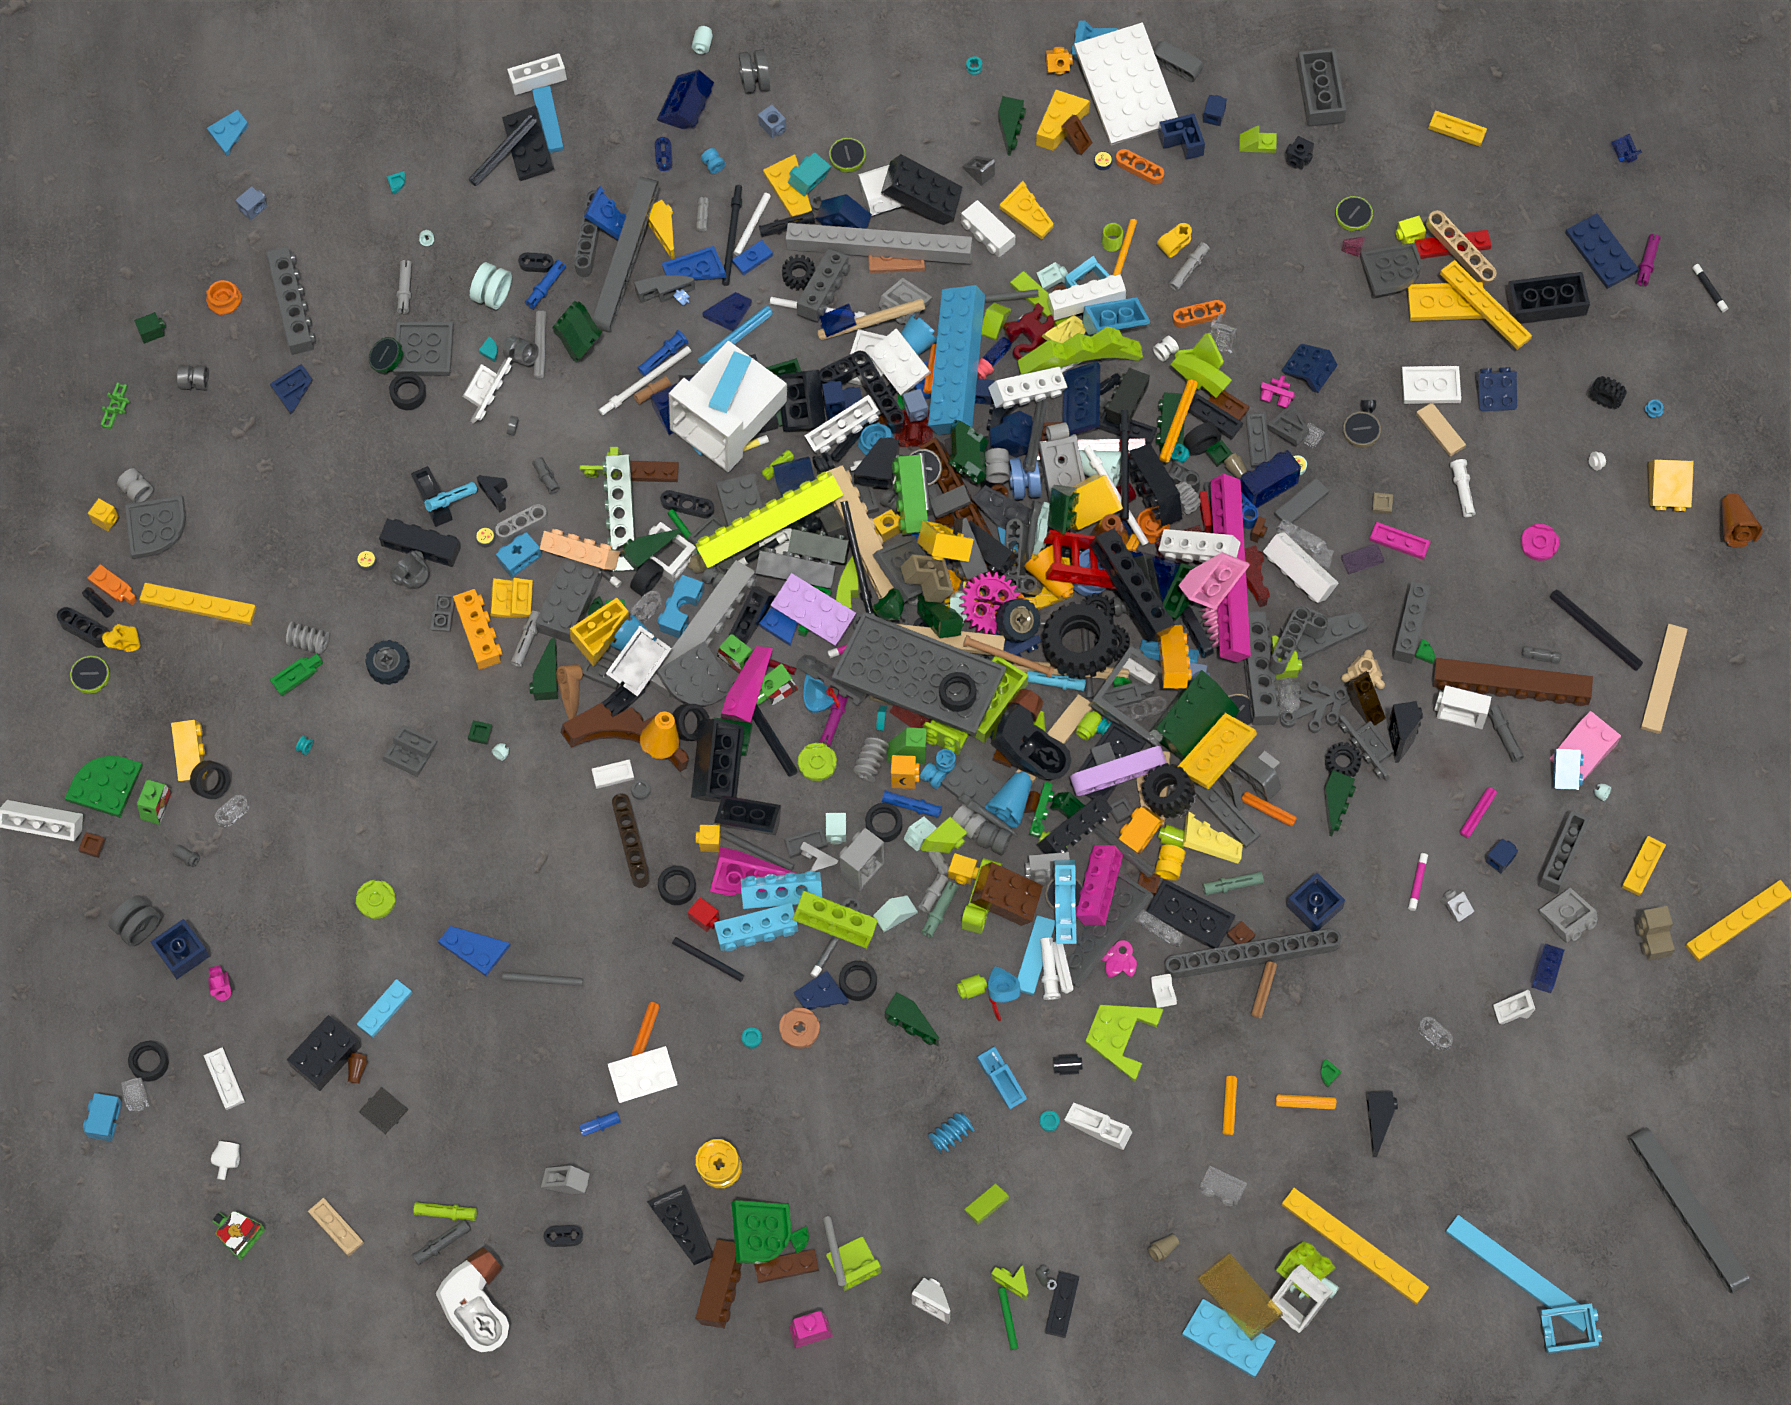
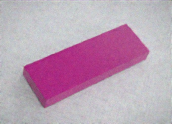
[1369,522,1431,560]

